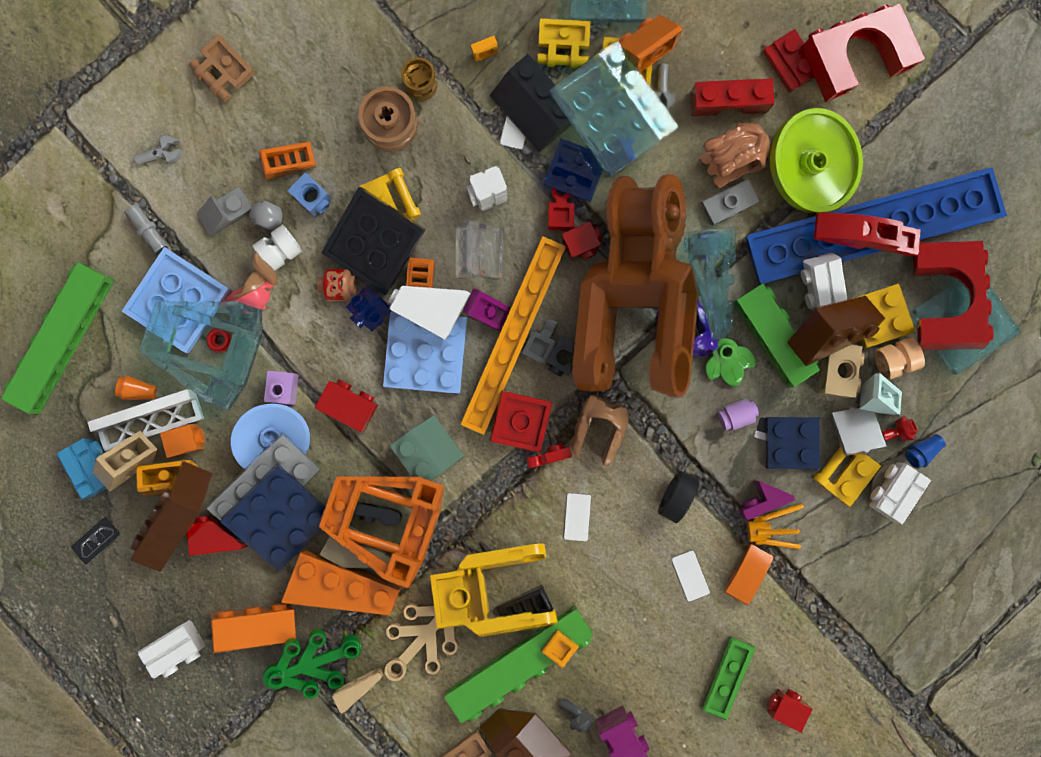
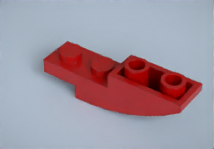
[813,213,920,257]

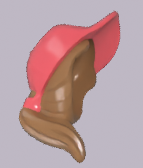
[219,252,278,314]

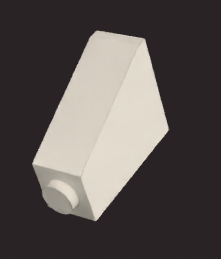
[388,286,471,340]

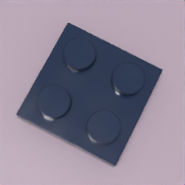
[766,417,820,469]

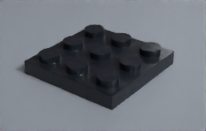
[321,187,426,295]

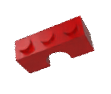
[690,78,774,116]

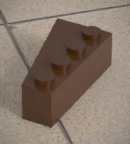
[130,461,213,572]

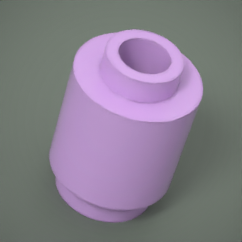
[718,398,759,431]

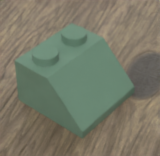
[390,415,464,481]

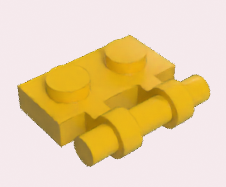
[537,18,591,69]

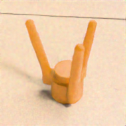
[747,504,804,549]

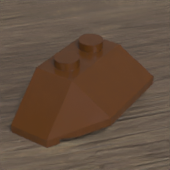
[480,708,571,757]

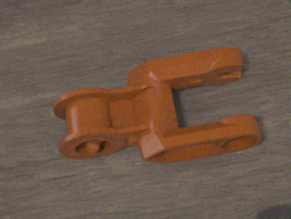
[573,174,699,398]

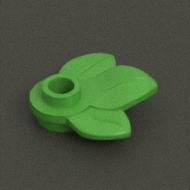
[705,338,756,387]

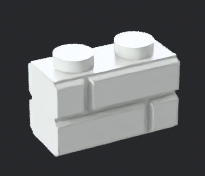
[466,166,508,211]
[801,253,847,310]
[869,462,931,525]
[138,620,205,678]

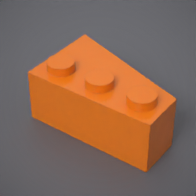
[210,603,296,653]

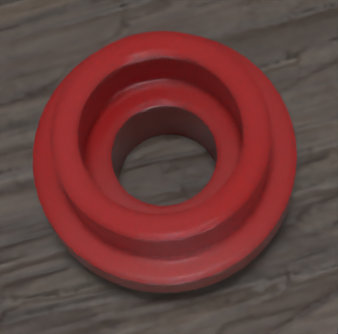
[207,327,233,353]

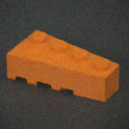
[281,549,402,615]

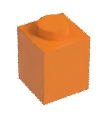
[160,424,206,458]

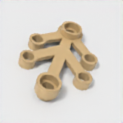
[385,603,458,681]

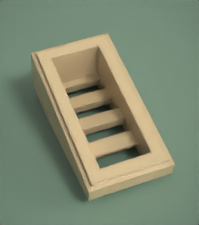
[332,666,385,714]

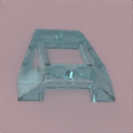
[684,227,736,340]
[139,301,263,410]

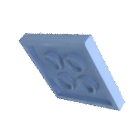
[122,247,231,354]
[383,310,467,394]

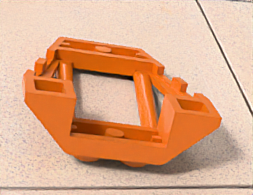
[319,476,444,588]

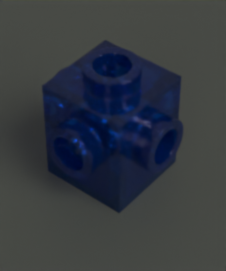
[346,285,392,332]

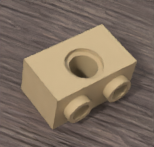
[818,345,864,398]
[93,431,157,491]

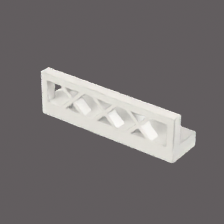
[88,389,204,451]

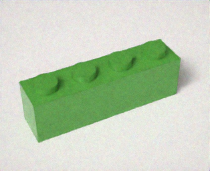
[732,283,820,388]

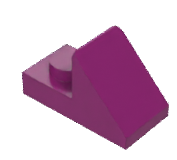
[463,289,511,332]
[738,480,795,520]

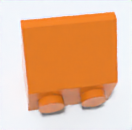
[615,15,683,78]

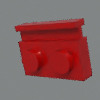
[762,29,814,93]

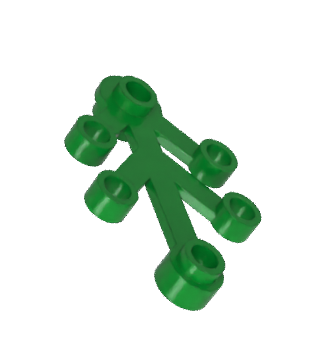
[263,629,362,699]

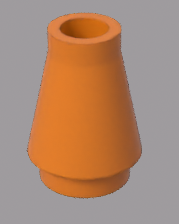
[115,375,157,401]

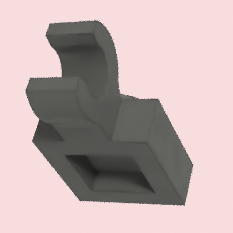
[522,318,557,365]

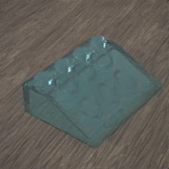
[549,41,678,177]

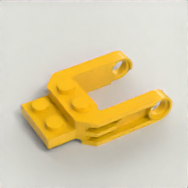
[430,544,558,637]

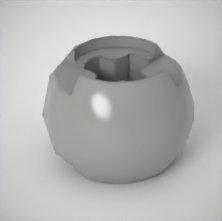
[249,201,283,231]

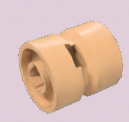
[874,337,925,380]

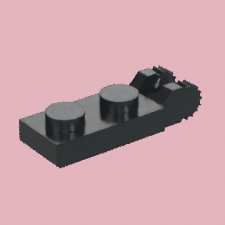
[354,502,403,526]

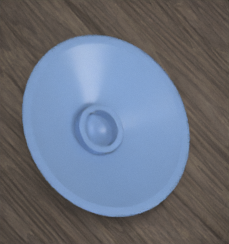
[230,404,310,469]

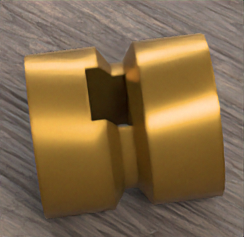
[401,57,437,101]

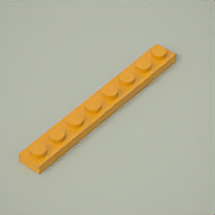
[460,236,566,435]

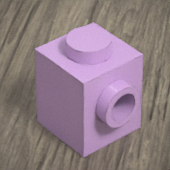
[264,371,299,406]

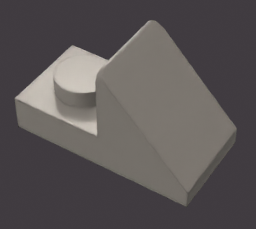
[197,187,252,236]

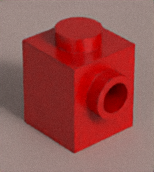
[561,221,603,261]
[767,688,813,733]

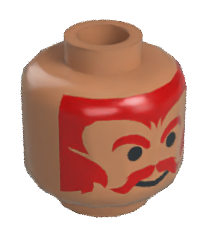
[318,269,357,302]

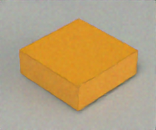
[470,36,498,62]
[541,629,579,668]

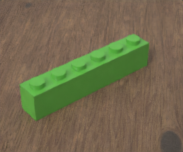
[1,262,115,414]
[444,605,594,724]

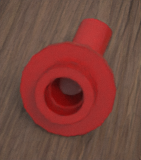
[881,416,918,442]

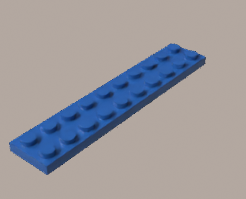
[745,167,1007,285]

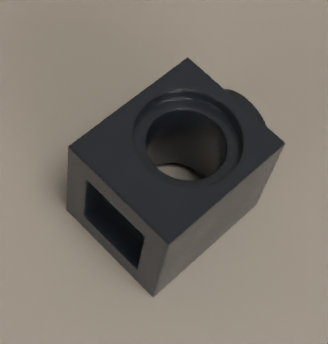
[546,335,575,377]

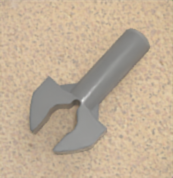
[648,63,675,113]
[133,135,184,165]

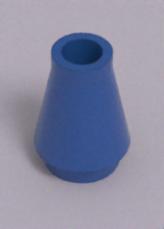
[905,434,946,469]

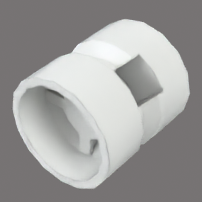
[253,224,302,271]

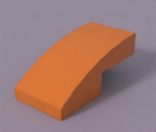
[724,544,774,606]

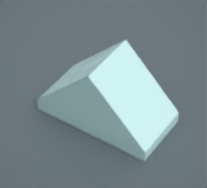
[860,373,902,416]

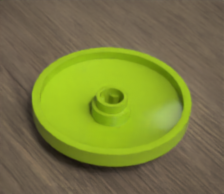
[770,108,863,214]

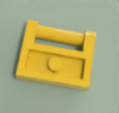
[359,168,422,220]
[812,443,881,507]

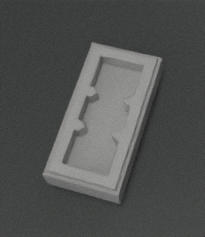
[701,179,760,226]

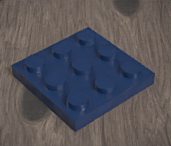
[220,463,326,571]

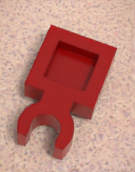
[548,186,574,231]
[527,443,572,469]

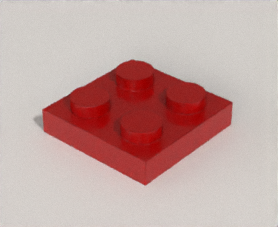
[489,390,553,453]

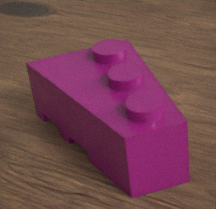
[595,706,650,757]

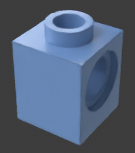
[288,172,332,217]

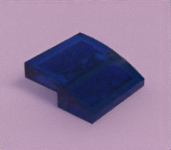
[543,138,608,202]

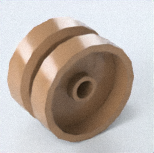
[358,86,419,152]

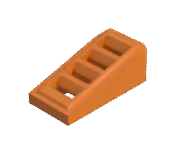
[259,141,316,180]
[406,258,435,288]

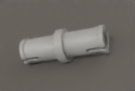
[124,204,169,255]

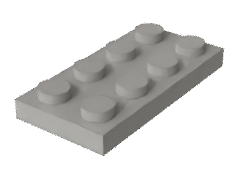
[207,433,320,520]

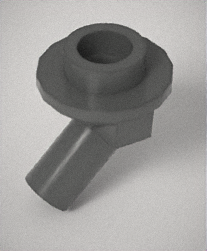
[559,698,594,732]

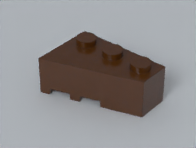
[787,296,885,366]

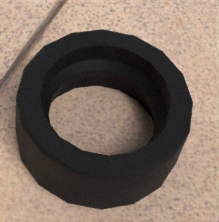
[658,471,699,523]

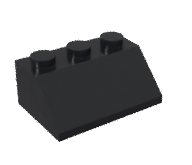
[490,54,579,153]

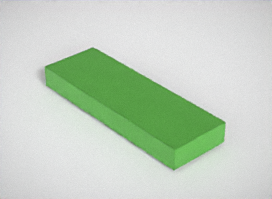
[701,636,756,720]

